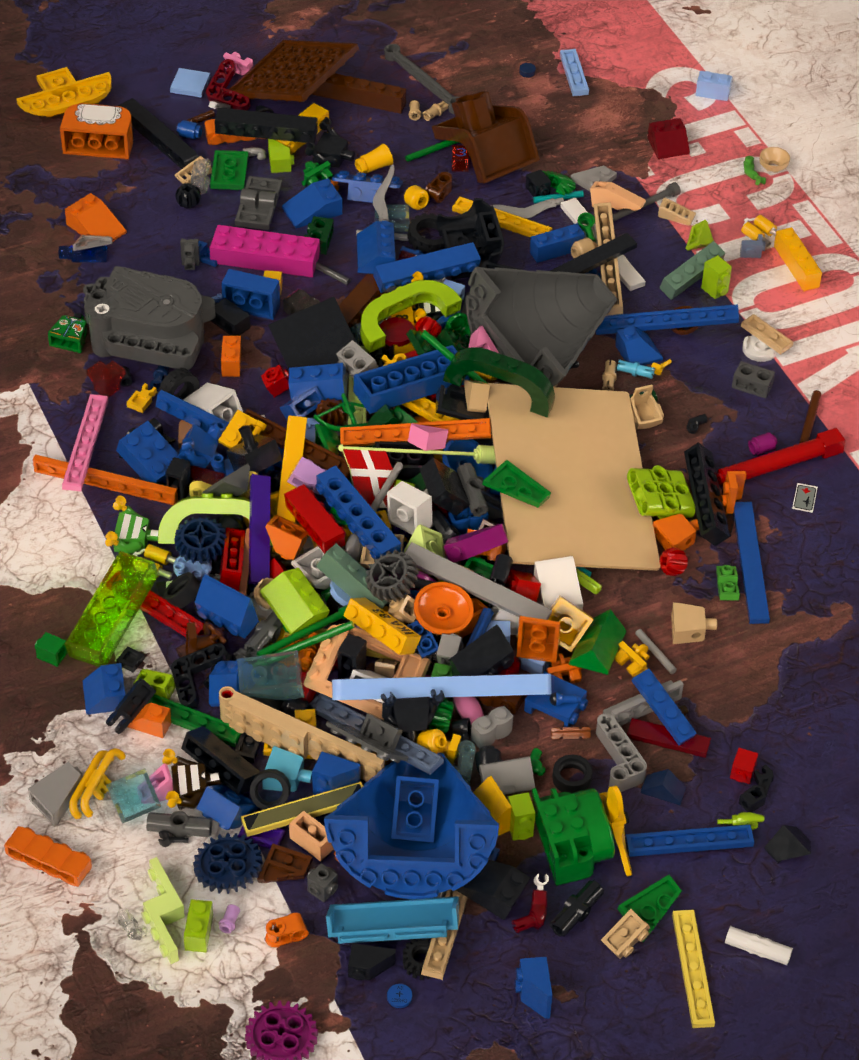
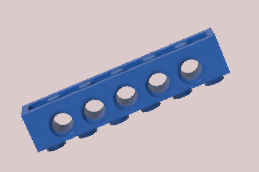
[315,465,401,559]

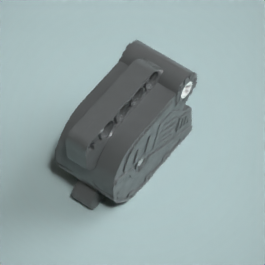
[84,266,216,370]

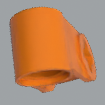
[265,913,309,948]

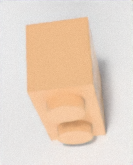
[289,811,334,862]

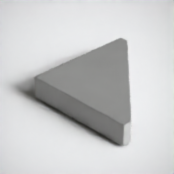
[73,235,113,251]

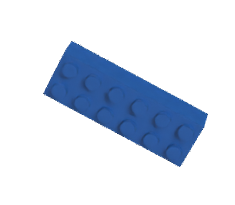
[353,345,469,414]

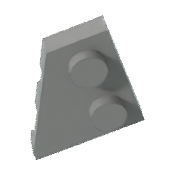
[571,165,617,191]

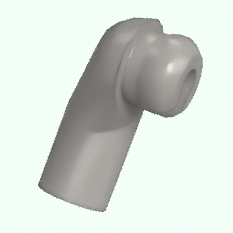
[243,147,266,160]

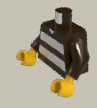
[162,749,221,810]

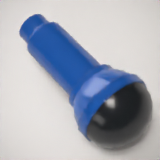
[550,692,581,706]

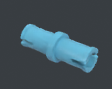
[617,360,655,379]

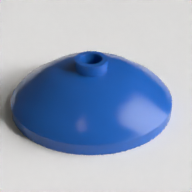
[442,439,493,480]

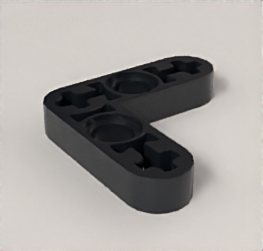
[171,643,228,709]

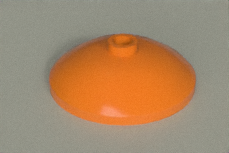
[414,582,474,635]

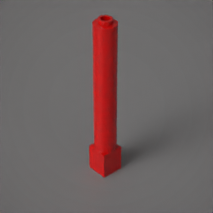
[717,428,846,486]

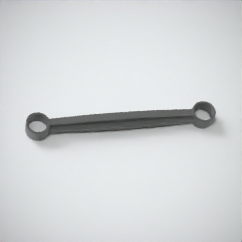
[384,44,459,114]

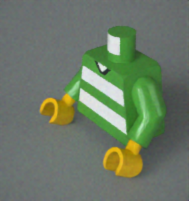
[105,496,158,555]

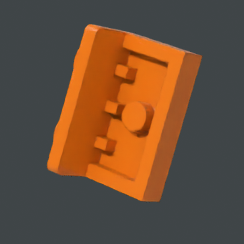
[721,471,746,514]

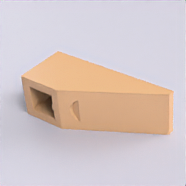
[590,181,646,211]

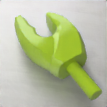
[717,812,765,830]

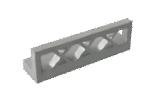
[602,680,684,726]

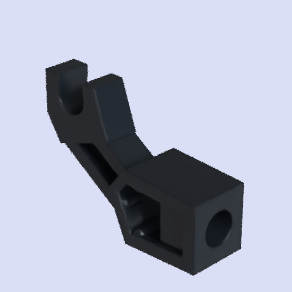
[739,764,774,812]

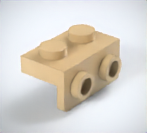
[601,909,650,959]

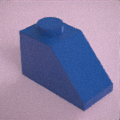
[279,386,324,421]

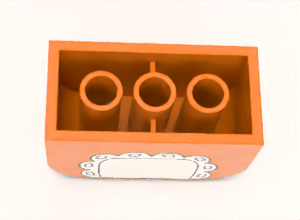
[60,103,133,159]

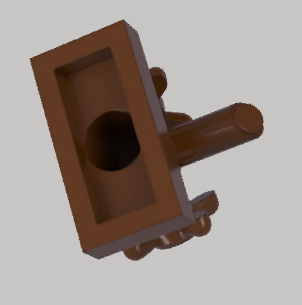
[185,621,226,659]

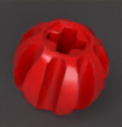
[415,316,441,337]
[659,547,688,576]

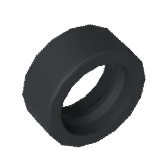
[164,572,201,608]
[552,754,592,793]
[250,769,291,810]

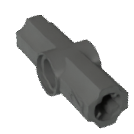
[457,463,488,517]
[244,611,283,658]
[146,811,213,838]

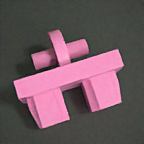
[223,52,253,76]

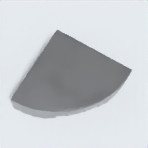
[209,101,231,109]

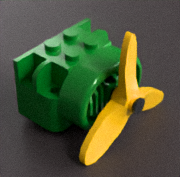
[532,785,632,886]

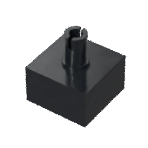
[226,425,283,473]

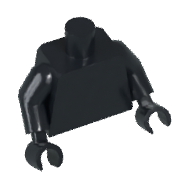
[305,117,355,167]
[381,689,445,743]

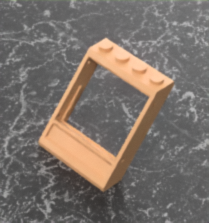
[303,623,431,720]

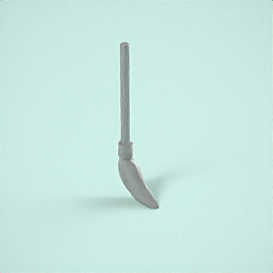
[345,462,403,563]

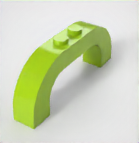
[360,280,462,353]
[158,493,273,546]

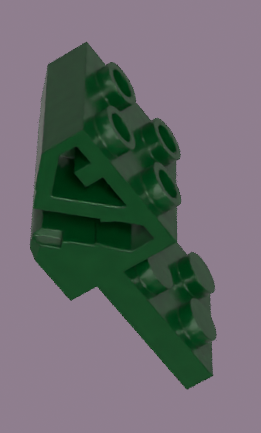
[406,328,470,355]

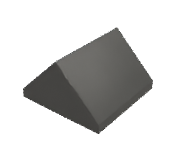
[202,463,250,497]

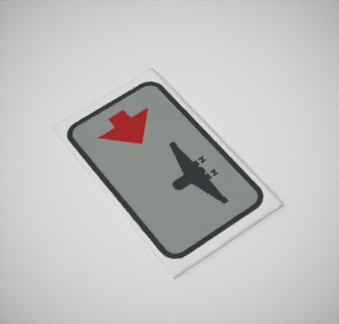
[792,483,818,513]

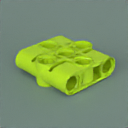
[627,465,695,519]

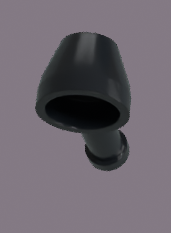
[452,718,471,755]

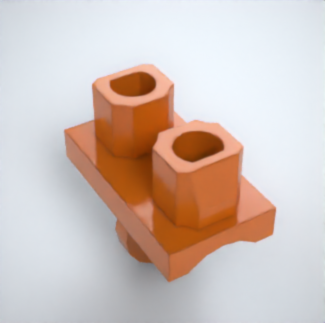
[547,653,582,684]

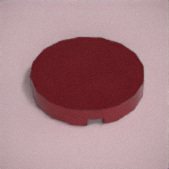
[379,317,414,347]

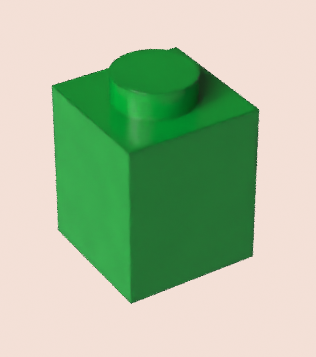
[35,632,68,667]

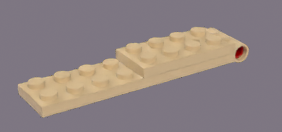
[219,686,385,782]

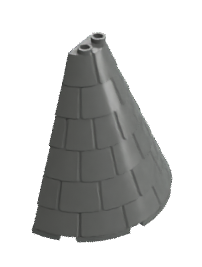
[466,266,617,386]

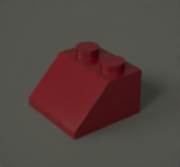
[647,118,690,159]

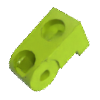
[133,669,176,699]

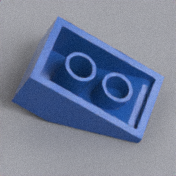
[282,178,343,229]
[391,776,439,843]

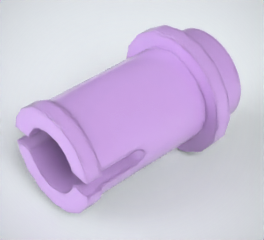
[219,904,240,933]

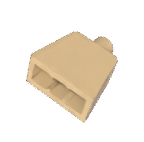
[671,602,717,644]

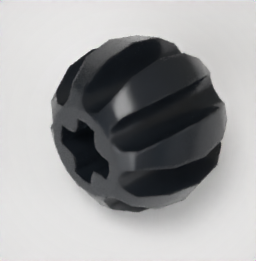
[175,183,201,209]

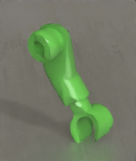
[743,156,766,185]

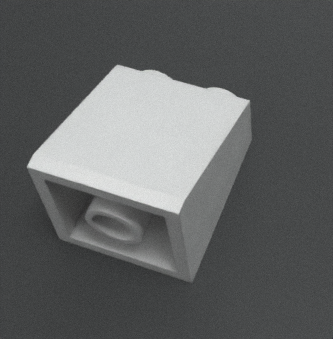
[183,383,243,422]
[534,556,583,610]

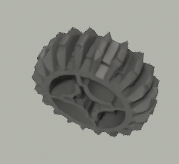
[365,550,419,603]

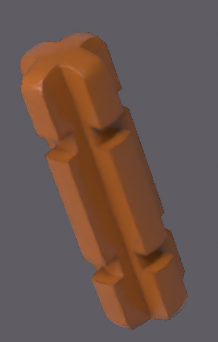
[551,726,591,739]

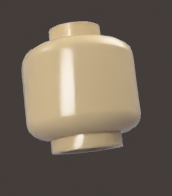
[571,238,597,258]

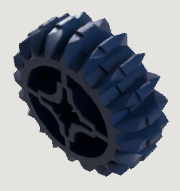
[174,516,227,565]

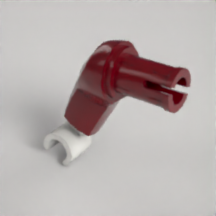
[512,873,549,933]

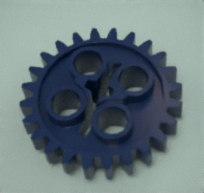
[193,833,263,894]

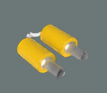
[741,215,777,247]
[133,544,176,579]

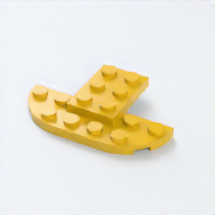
[16,67,112,117]

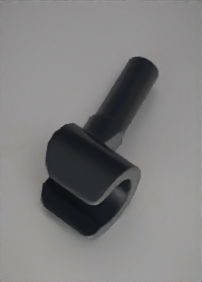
[158,830,189,847]

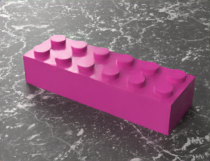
[210,225,320,278]

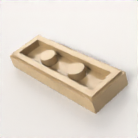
[741,314,793,355]

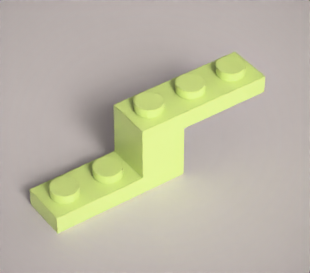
[141,857,185,964]

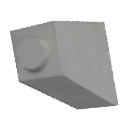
[28,762,83,827]

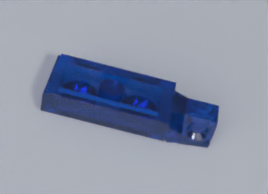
[58,245,108,262]

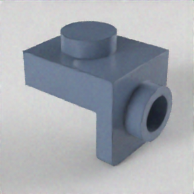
[740,234,766,258]

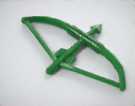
[313,393,368,432]

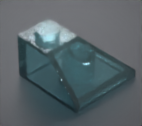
[105,768,161,824]

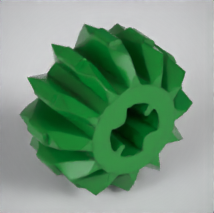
[428,699,454,733]

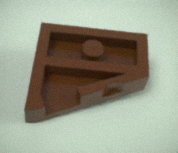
[257,844,313,883]

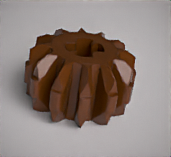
[316,398,347,426]

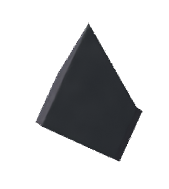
[764,825,811,863]

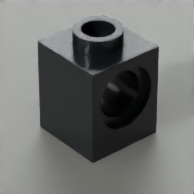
[526,170,551,197]

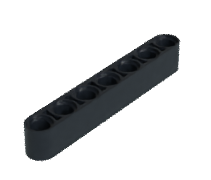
[118,98,198,169]

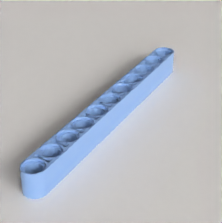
[332,674,552,700]

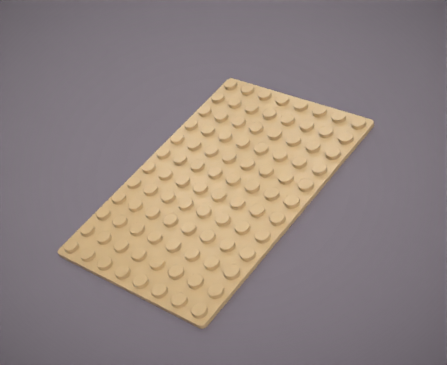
[488,383,661,571]

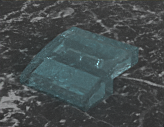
[375,205,410,232]

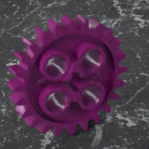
[245,1001,318,1060]

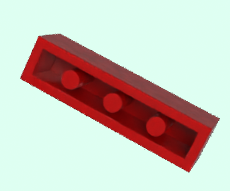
[284,484,346,554]
[219,527,245,591]

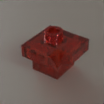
[86,361,126,398]

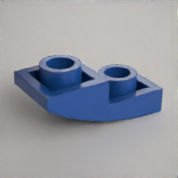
[407,621,439,659]

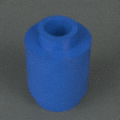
[177,120,203,139]

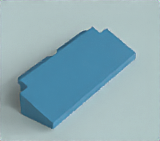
[326,896,459,944]

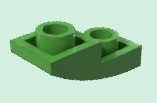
[716,565,740,600]

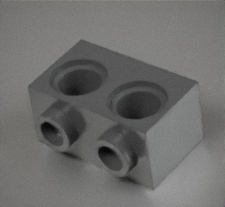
[732,361,775,399]

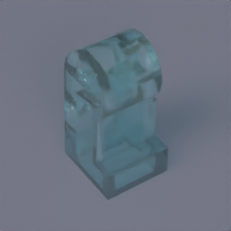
[454,740,476,783]

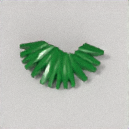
[543,171,576,195]

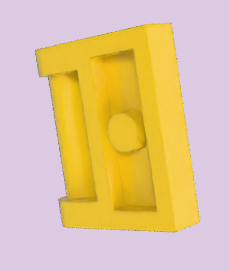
[218,410,267,449]

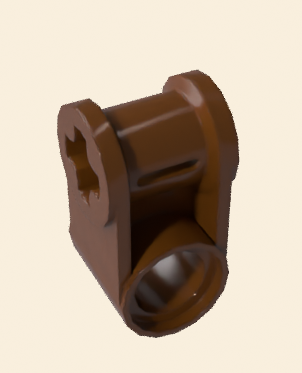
[425,172,452,203]

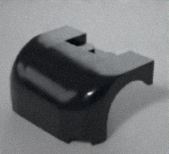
[436,198,504,279]

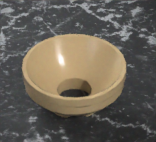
[759,147,790,173]

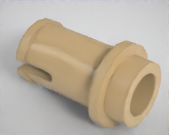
[409,100,422,121]

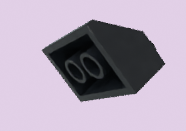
[450,624,514,676]

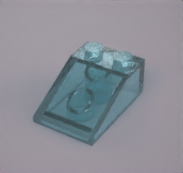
[237,650,305,700]

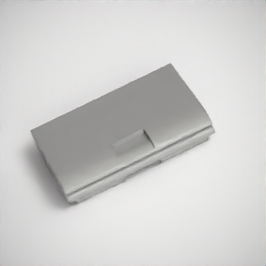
[479,756,535,795]

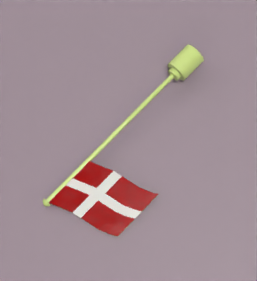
[338,444,496,508]

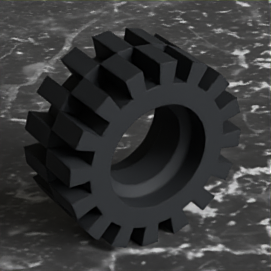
[403,938,431,980]

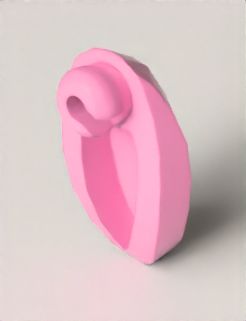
[453,696,484,725]

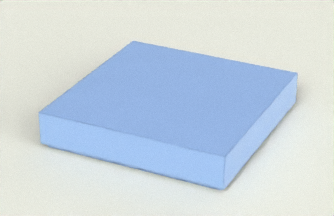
[170,68,211,98]

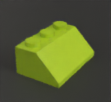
[260,568,330,635]

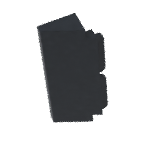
[436,384,490,420]

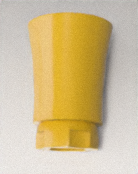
[355,143,393,173]

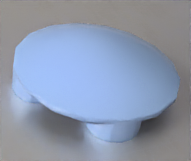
[173,556,212,581]

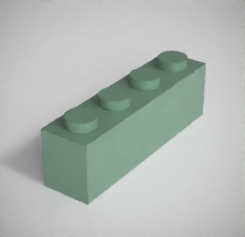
[660,241,726,300]
[316,544,392,609]

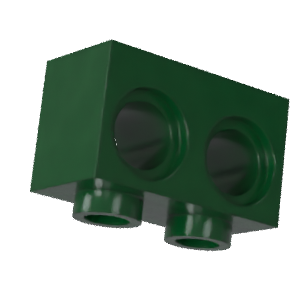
[304,216,334,255]

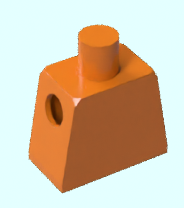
[653,514,700,551]

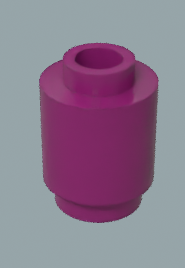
[748,432,777,455]

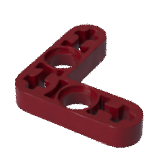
[206,59,251,110]

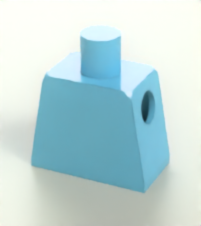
[262,746,312,792]

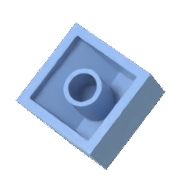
[696,71,733,101]

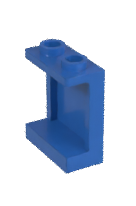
[524,671,588,727]

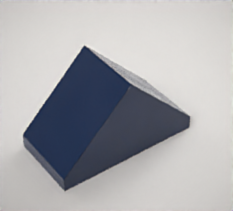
[641,769,686,805]

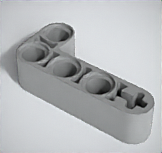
[596,713,647,792]

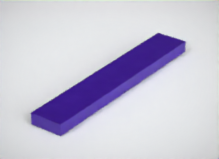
[249,474,271,585]

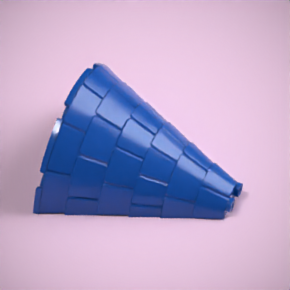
[324,753,499,899]

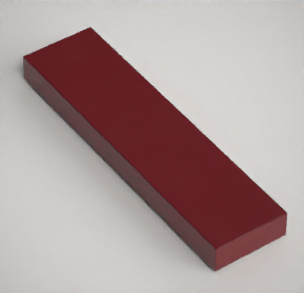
[627,718,711,758]

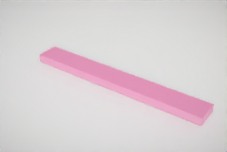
[62,394,108,491]

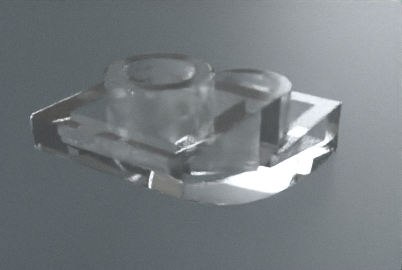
[191,158,212,194]

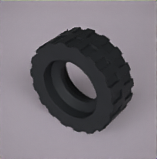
[159,368,200,400]

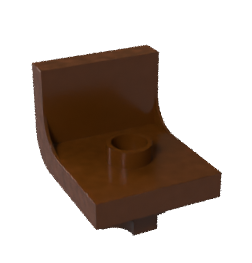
[432,91,540,183]

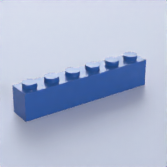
[373,242,481,293]

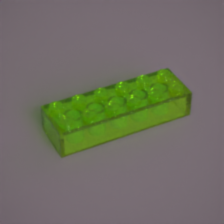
[65,551,158,667]

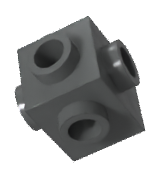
[307,863,338,902]

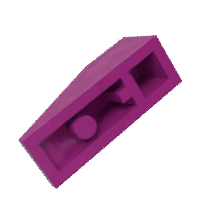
[443,523,508,562]

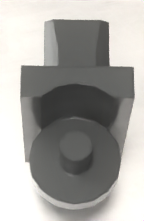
[180,238,200,270]

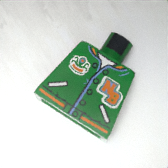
[48,313,88,353]

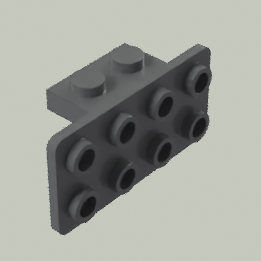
[326,713,409,763]

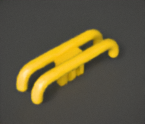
[69,748,126,819]

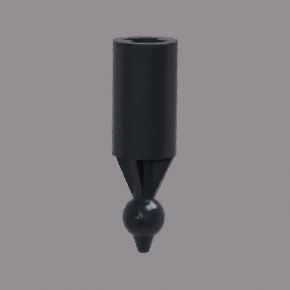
[488,554,513,607]

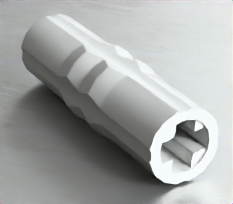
[725,926,793,966]

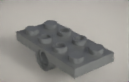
[235,176,282,230]

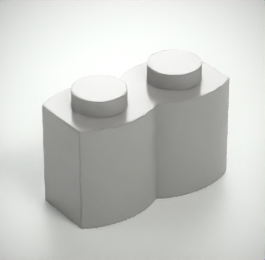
[471,706,513,748]

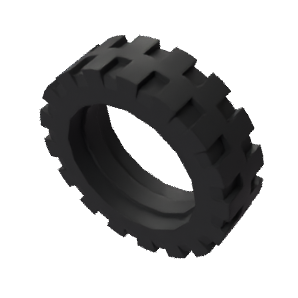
[407,213,445,253]

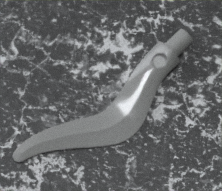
[373,165,395,221]
[490,197,564,219]

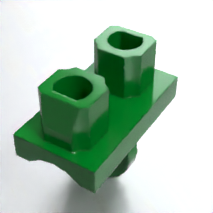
[301,161,333,187]

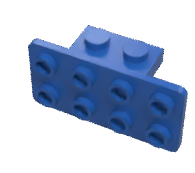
[332,171,403,203]

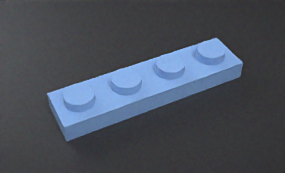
[560,49,589,96]

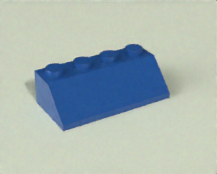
[357,221,395,274]

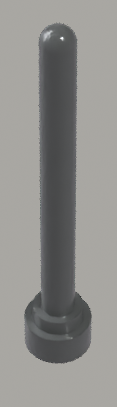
[612,182,681,222]

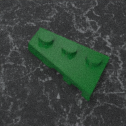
[482,460,551,508]
[617,875,682,942]

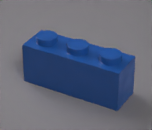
[530,223,585,263]

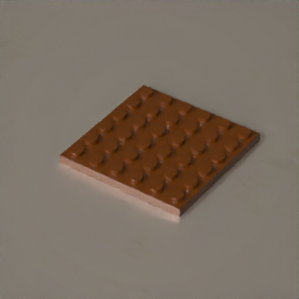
[228,40,359,102]

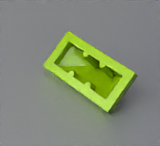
[686,220,714,251]

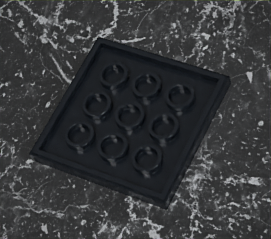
[268,297,356,369]

